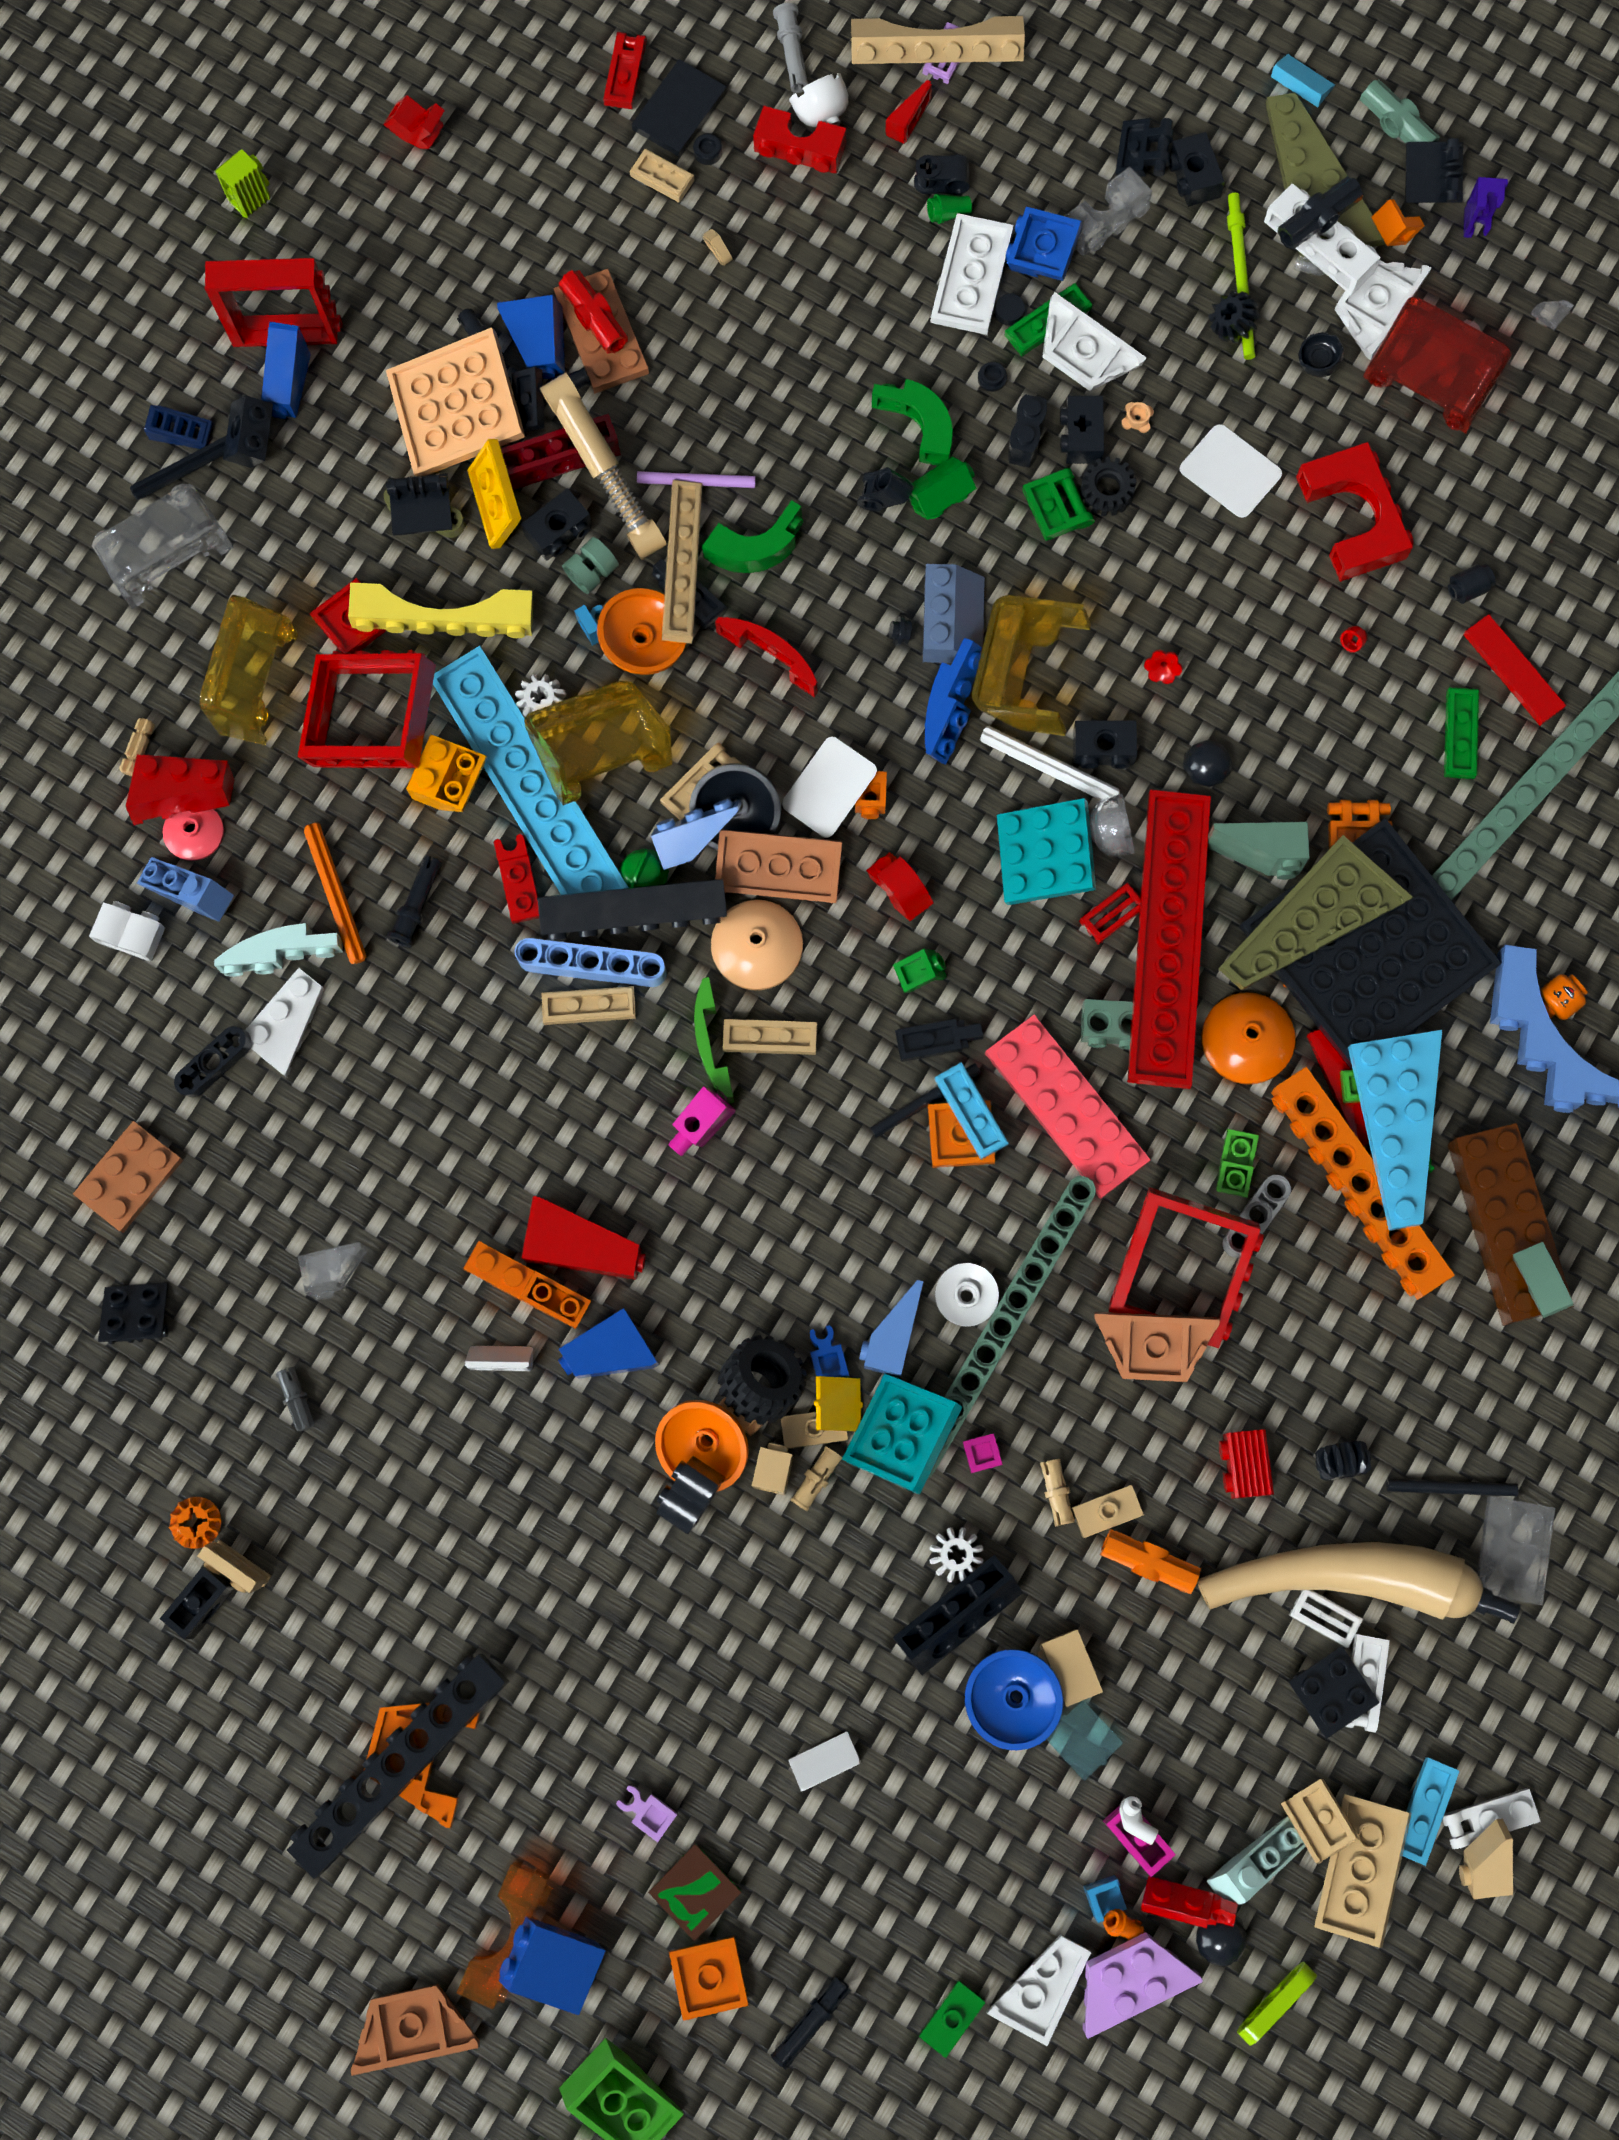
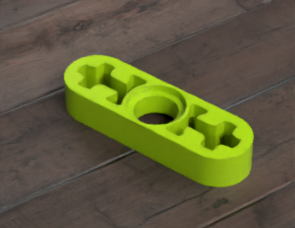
[1237,1962,1317,2046]

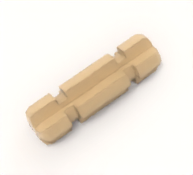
[119,718,155,776]

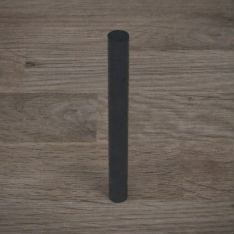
[870,1063,981,1138]
[1386,1479,1518,1496]

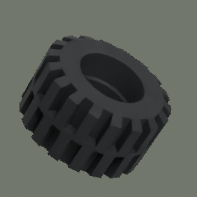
[718,1335,807,1425]

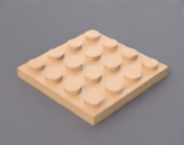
[386,327,525,476]

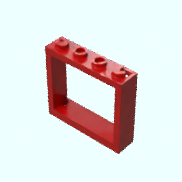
[205,258,342,347]
[298,650,436,768]
[1109,1187,1264,1349]

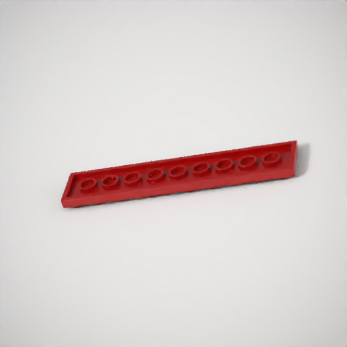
[1127,790,1211,1089]

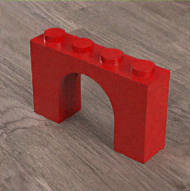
[1296,442,1414,582]

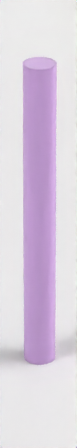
[637,471,756,488]

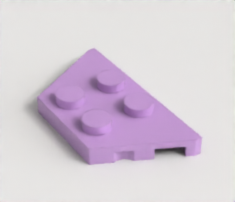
[1083,1932,1203,2039]

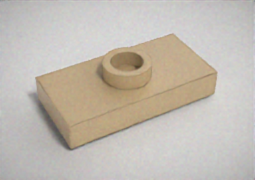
[630,149,694,203]
[781,1412,848,1449]
[1071,1485,1144,1538]

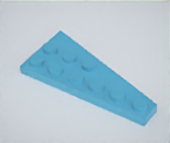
[1348,1030,1442,1231]

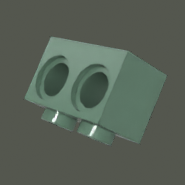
[1081,999,1133,1050]

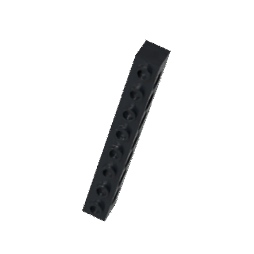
[287,1653,510,1879]

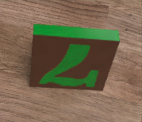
[648,1843,742,1942]

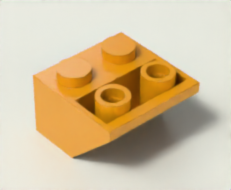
[406,734,487,812]

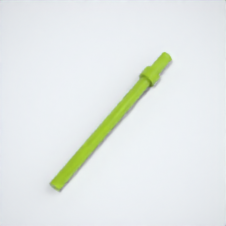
[1227,193,1255,360]

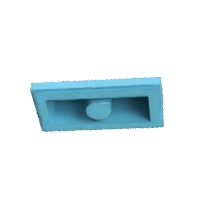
[1271,54,1335,108]

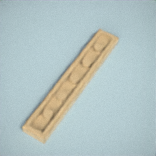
[662,480,702,644]

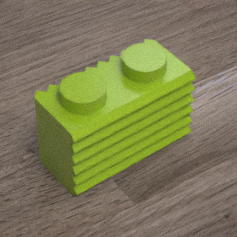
[215,149,270,218]

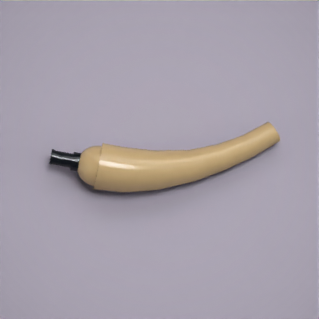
[1197,1542,1521,1624]

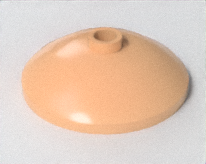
[711,900,803,990]

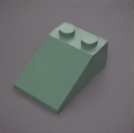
[1207,822,1309,880]

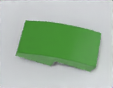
[1216,1128,1259,1197]

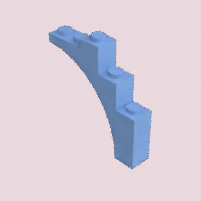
[1490,945,1619,1113]

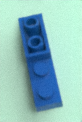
[925,638,988,765]

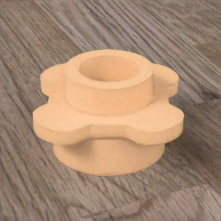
[1121,402,1154,433]

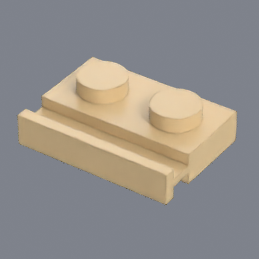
[197,1540,271,1593]
[1281,1779,1359,1864]

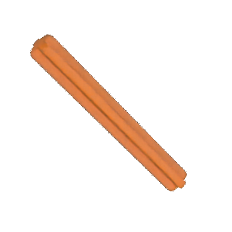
[304,823,366,964]

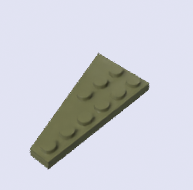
[1265,93,1385,258]
[1219,835,1413,990]

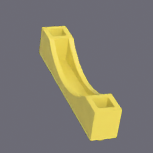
[348,583,533,638]

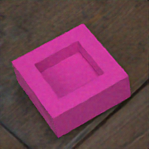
[962,1433,1003,1474]

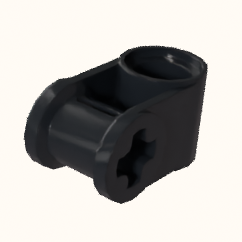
[914,154,970,195]
[857,467,913,511]

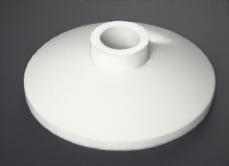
[935,1263,999,1327]

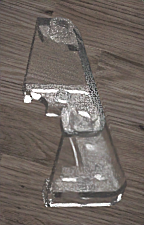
[92,484,234,609]

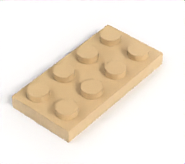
[1314,1794,1412,1948]

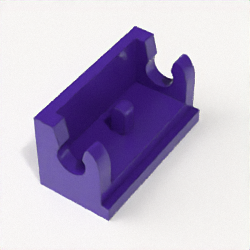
[1463,177,1508,238]

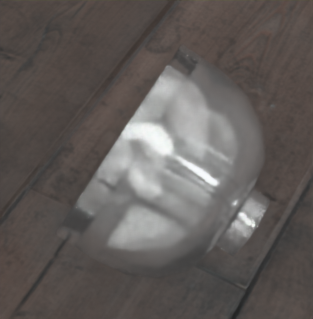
[1090,793,1135,857]

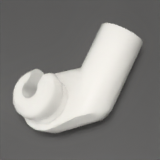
[1119,1796,1159,1845]

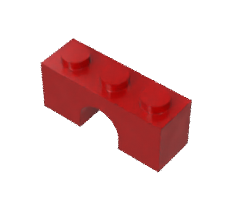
[753,106,846,174]

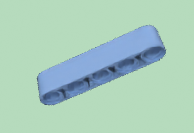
[515,938,667,987]

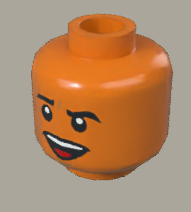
[1540,974,1588,1020]

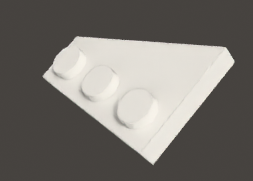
[239,968,324,1078]
[986,1935,1091,2046]

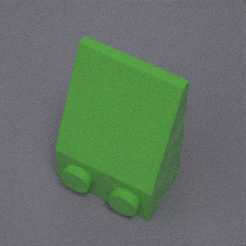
[559,2038,684,2140]

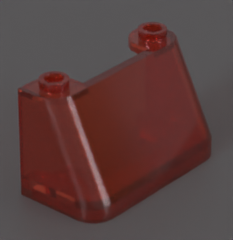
[1363,297,1512,434]

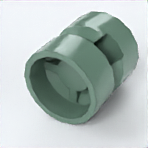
[562,537,619,594]

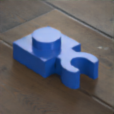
[810,1325,849,1378]

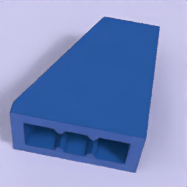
[497,295,565,379]
[261,322,311,419]
[558,1308,659,1379]

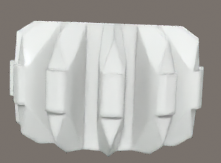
[515,674,566,726]
[929,1527,984,1582]

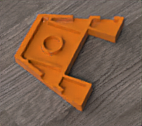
[364,1702,481,1828]

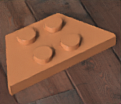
[1095,1312,1220,1382]
[351,1984,480,2076]

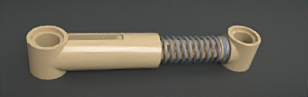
[540,372,667,560]

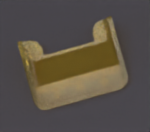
[524,681,673,805]

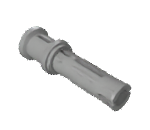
[773,3,808,93]

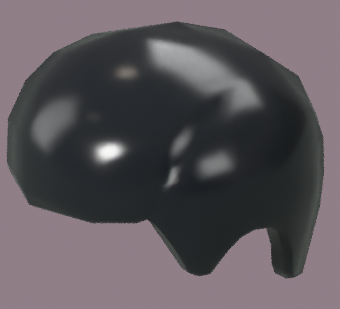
[1298,332,1344,378]
[1183,740,1232,787]
[1196,1915,1247,1967]

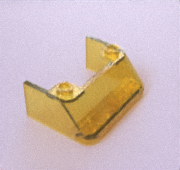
[200,595,298,745]
[972,595,1091,736]

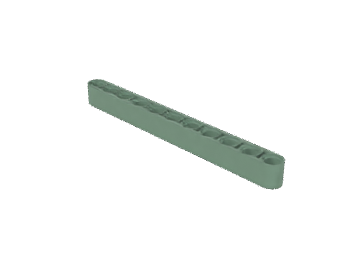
[928,1176,1096,1479]

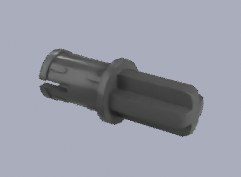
[276,1367,314,1431]

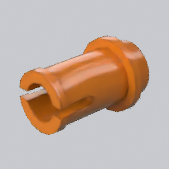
[1103,1909,1144,1940]

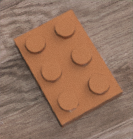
[73,1121,183,1233]

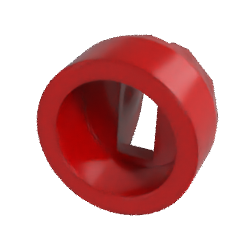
[1340,625,1368,652]

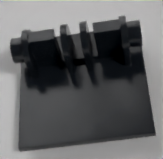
[1405,138,1464,203]
[386,473,452,536]
[98,1282,168,1345]
[1288,1646,1379,1739]

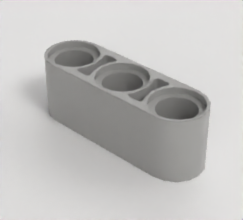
[1222,1175,1291,1258]

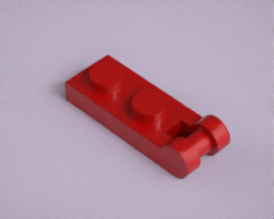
[603,32,647,110]

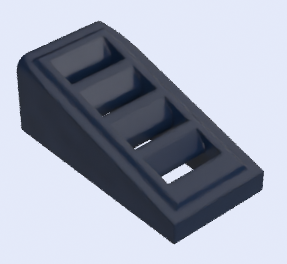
[144,404,213,449]

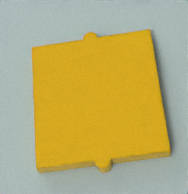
[814,1376,863,1432]

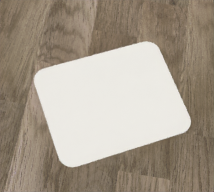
[1180,424,1282,518]
[782,737,877,838]

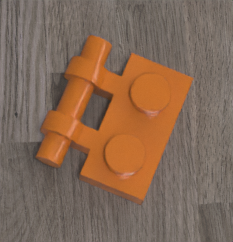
[1327,799,1392,849]

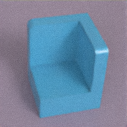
[1083,1875,1127,1923]

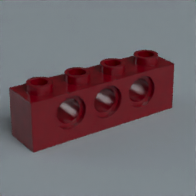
[501,413,621,490]

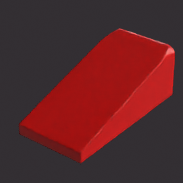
[886,80,932,144]

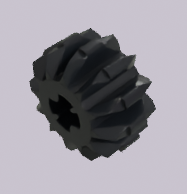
[1208,290,1261,344]
[1315,1441,1372,1481]

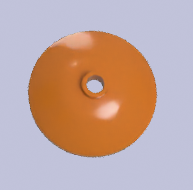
[597,588,686,675]
[1201,992,1295,1084]
[655,1400,749,1492]

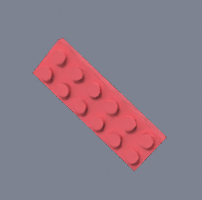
[985,1015,1151,1199]

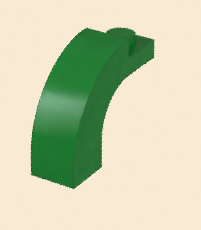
[872,379,953,466]
[702,500,803,573]

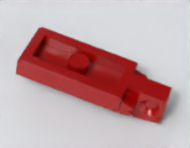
[1141,1876,1238,1929]

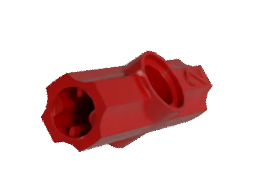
[558,270,628,354]

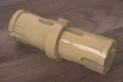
[790,1446,843,1511]
[1040,1459,1075,1527]

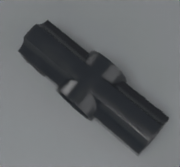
[1277,176,1364,250]

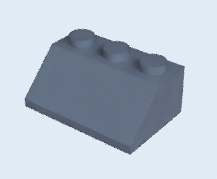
[922,564,985,663]

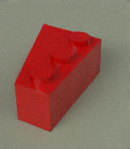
[125,754,235,825]

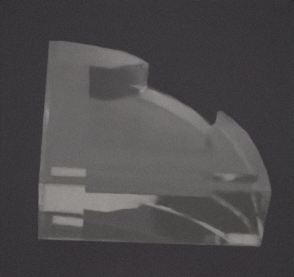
[1531,300,1574,331]

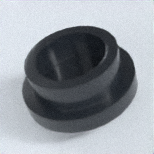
[978,362,1007,392]
[889,616,912,646]

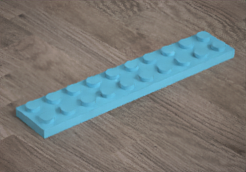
[433,645,629,895]

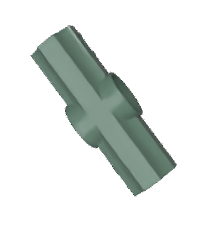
[1360,79,1440,143]

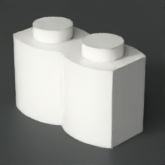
[89,901,165,961]

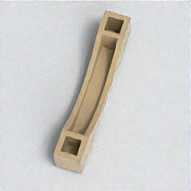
[851,16,1025,64]

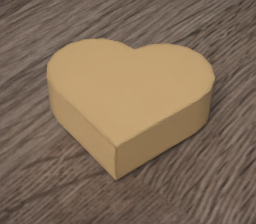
[702,229,733,266]

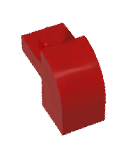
[383,95,445,149]
[866,852,934,921]

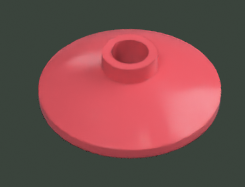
[163,809,224,861]

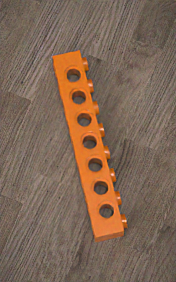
[1271,1066,1455,1300]

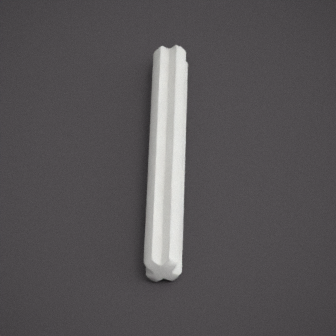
[980,726,1120,805]

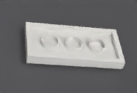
[930,213,1014,335]

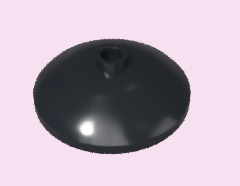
[689,763,781,851]

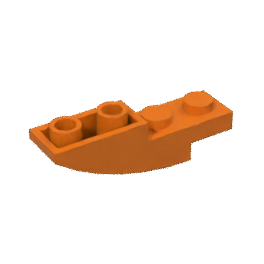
[463,1241,591,1329]

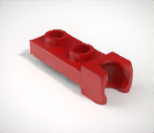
[494,834,539,924]

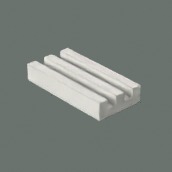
[1289,1590,1363,1648]

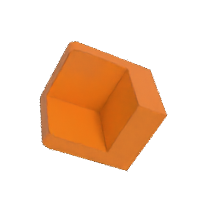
[1371,199,1425,246]

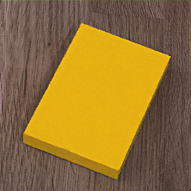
[467,439,521,549]

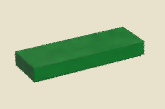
[1004,283,1092,357]
[1444,687,1479,779]

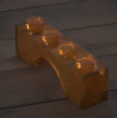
[457,1861,553,2009]

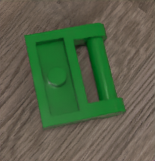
[1022,468,1095,541]

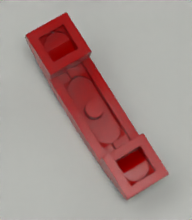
[715,617,818,697]

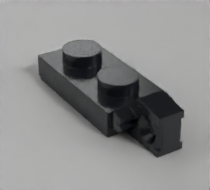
[652,558,726,630]
[895,1019,983,1062]

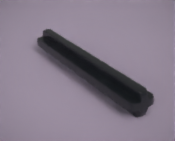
[130,435,227,500]

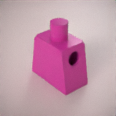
[668,1086,736,1156]

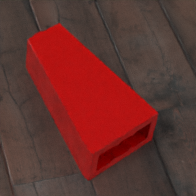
[522,1196,646,1280]

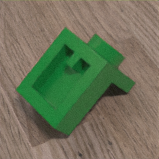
[893,949,947,993]

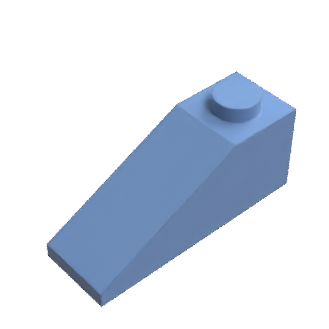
[859,1280,923,1377]

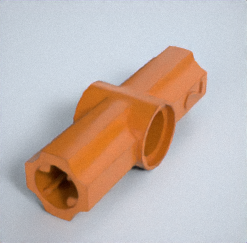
[1100,1529,1201,1594]

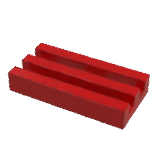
[1079,882,1141,945]

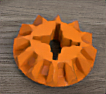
[169,1497,221,1549]

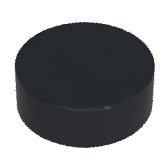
[693,134,722,165]
[995,294,1025,326]

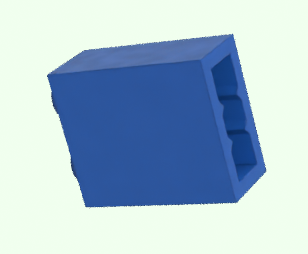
[499,1916,606,2015]

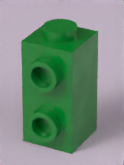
[909,457,977,520]

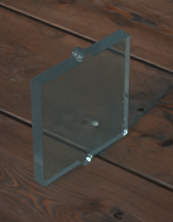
[1046,1700,1123,1781]

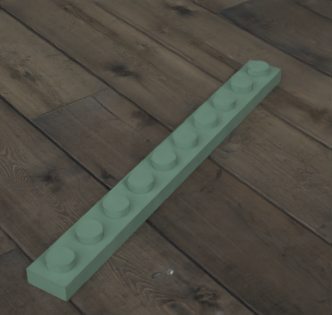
[1432,671,1619,901]

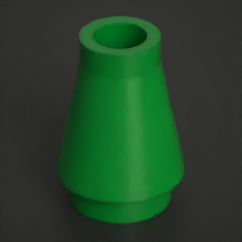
[927,194,972,224]

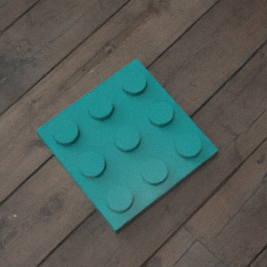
[997,798,1096,905]
[842,1373,962,1495]

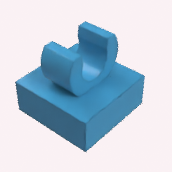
[574,605,603,646]

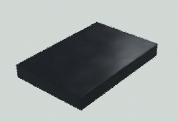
[631,59,727,158]

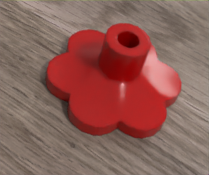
[1144,650,1183,684]

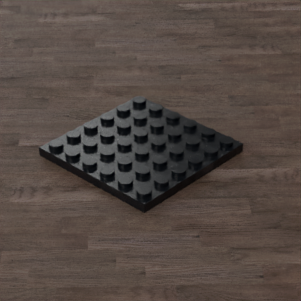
[1239,818,1502,1070]

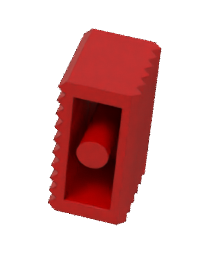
[1219,1429,1274,1499]

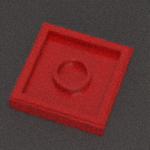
[309,578,387,654]

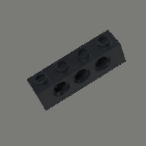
[893,1555,1023,1676]

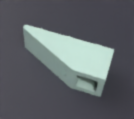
[1207,1816,1306,1905]

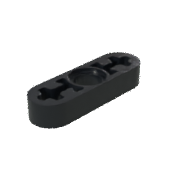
[174,1026,252,1098]

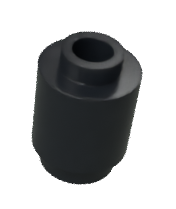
[1447,564,1496,604]

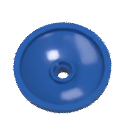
[965,1649,1064,1751]

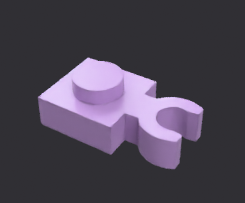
[616,1785,678,1842]

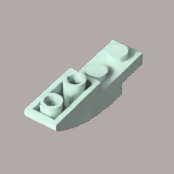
[214,923,343,977]

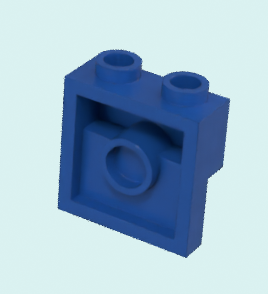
[1006,206,1083,281]

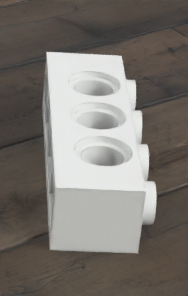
[1264,183,1381,295]

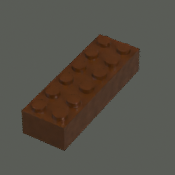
[1448,1123,1574,1326]

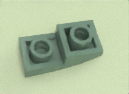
[1513,1242,1574,1318]

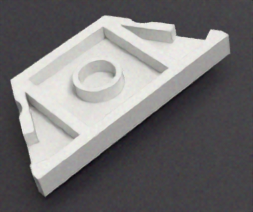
[1335,260,1431,360]
[1042,292,1147,391]

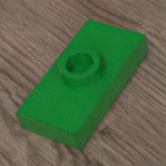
[919,1979,986,2058]

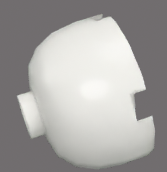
[789,73,848,127]

